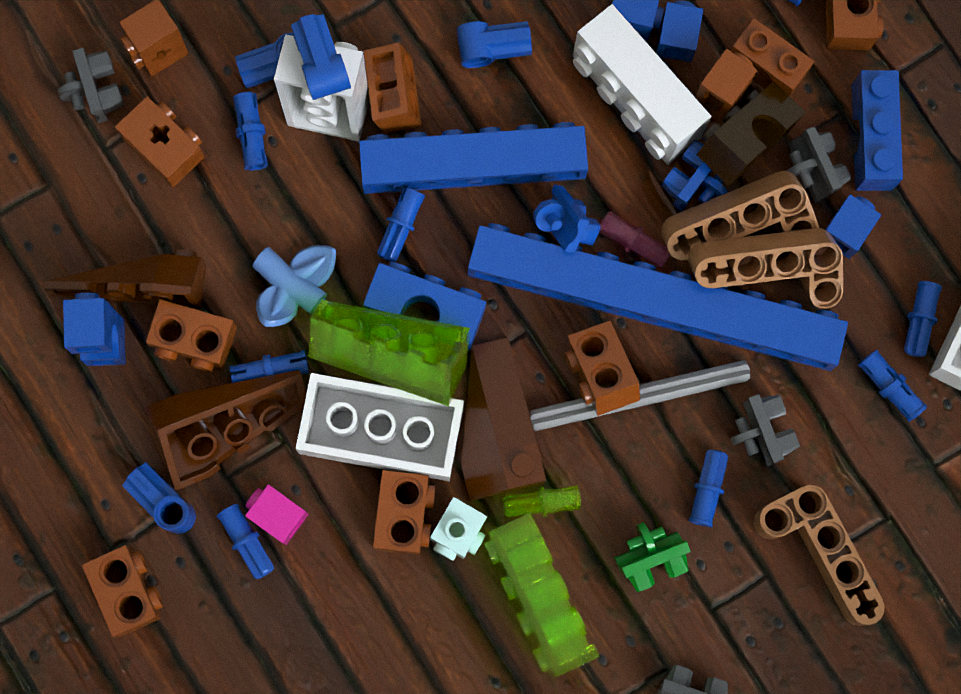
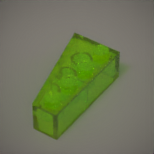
[309,300,470,407]
[484,513,600,677]

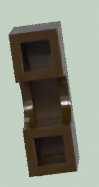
[696,82,806,186]

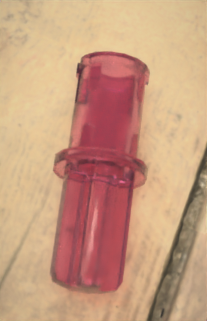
[599,211,670,267]

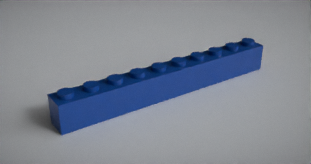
[467,223,848,371]

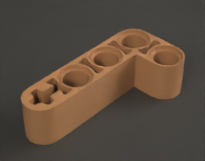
[661,171,819,260]
[688,228,843,309]
[753,485,885,626]

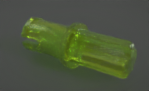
[503,485,581,517]

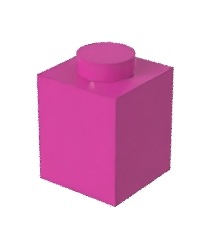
[245,484,309,545]

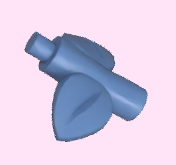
[252,245,336,327]

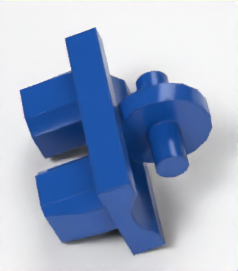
[661,140,728,212]
[533,184,601,253]

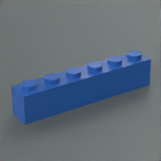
[359,122,588,194]

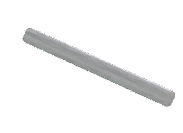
[529,360,750,431]

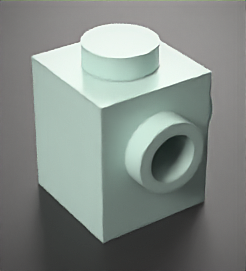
[430,497,487,561]

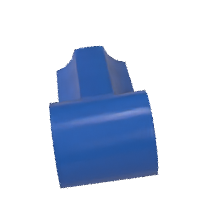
[291,14,351,100]
[456,21,532,68]
[235,32,293,89]
[122,462,196,534]

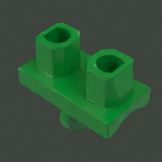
[614,522,691,592]

